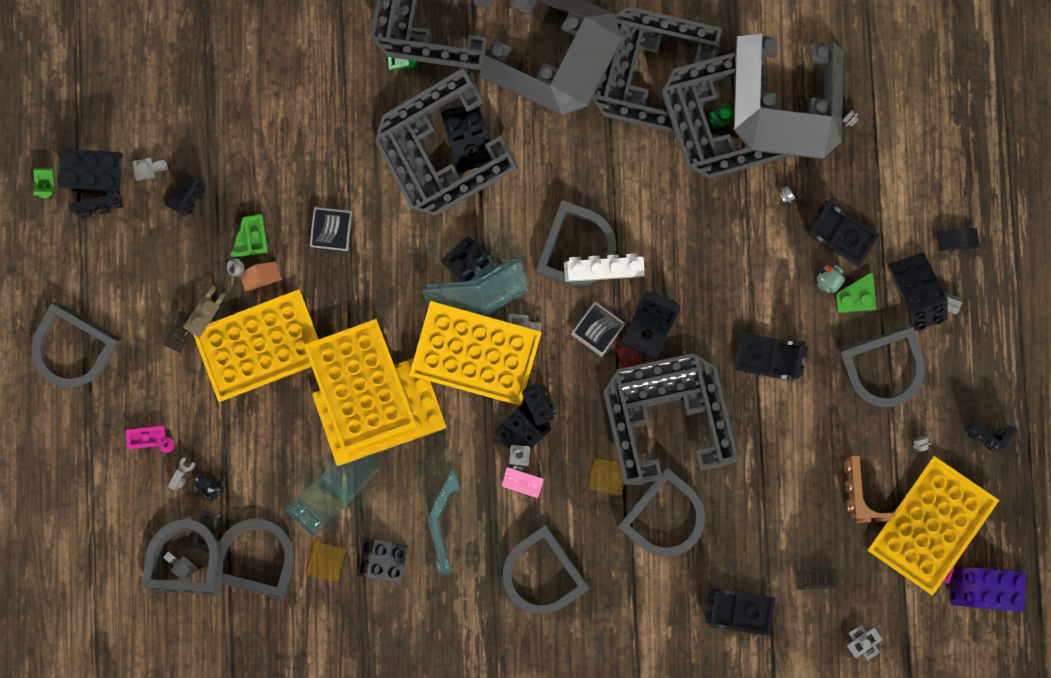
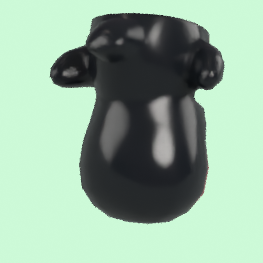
[193,471,225,502]

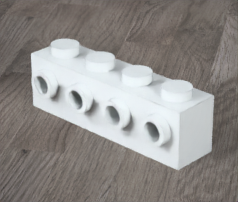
[564,253,645,282]

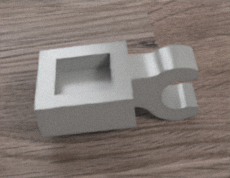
[133,158,168,181]
[508,313,542,331]
[168,457,196,491]
[163,551,199,582]

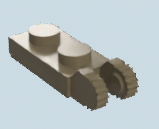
[183,285,226,338]

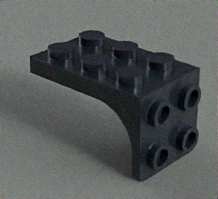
[58,149,123,192]
[807,198,880,267]
[888,252,948,331]
[734,332,808,382]
[705,588,775,636]

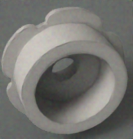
[842,109,859,127]
[779,185,796,203]
[227,258,244,277]
[913,436,932,451]

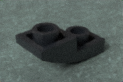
[936,228,980,251]

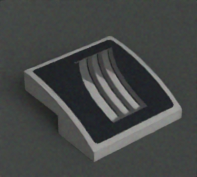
[310,207,353,251]
[571,302,626,357]

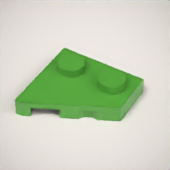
[231,214,268,258]
[836,273,877,313]

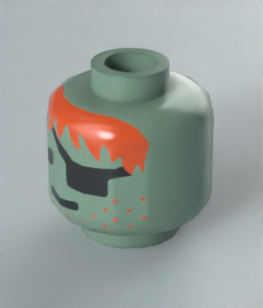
[816,265,845,294]

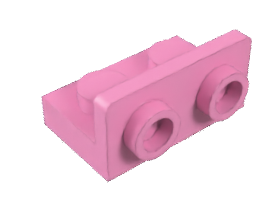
[502,467,544,498]

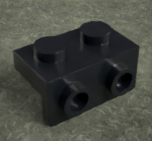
[522,383,557,426]

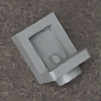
[509,445,530,471]

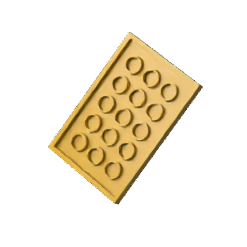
[193,289,319,402]
[409,301,542,406]
[304,319,416,453]
[312,358,447,466]
[868,456,999,596]

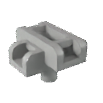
[846,625,883,661]

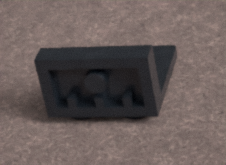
[165,173,206,217]
[494,402,552,450]
[965,425,1017,452]
[357,537,408,583]

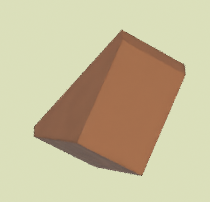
[240,261,282,291]

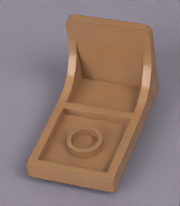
[844,456,895,523]

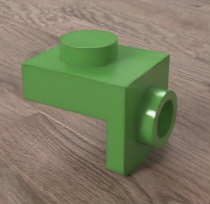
[33,168,56,198]

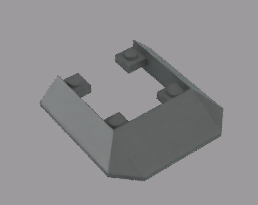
[371,0,494,70]
[479,0,622,116]
[592,6,722,133]
[733,33,843,159]
[662,52,792,179]
[375,68,518,216]
[603,353,739,485]

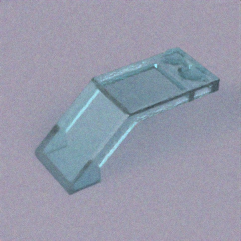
[422,259,529,316]
[285,455,383,537]
[427,471,461,576]

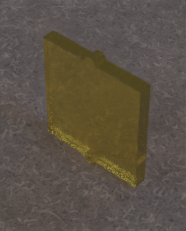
[588,458,624,496]
[307,542,346,582]

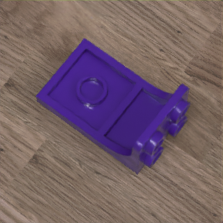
[950,566,1026,612]

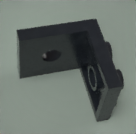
[441,106,493,173]
[69,191,123,219]
[440,236,511,308]
[621,291,681,360]

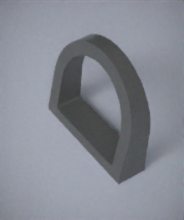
[536,200,617,286]
[32,302,122,387]
[837,325,925,407]
[618,468,705,557]
[219,519,294,601]
[141,520,223,596]
[502,525,590,614]

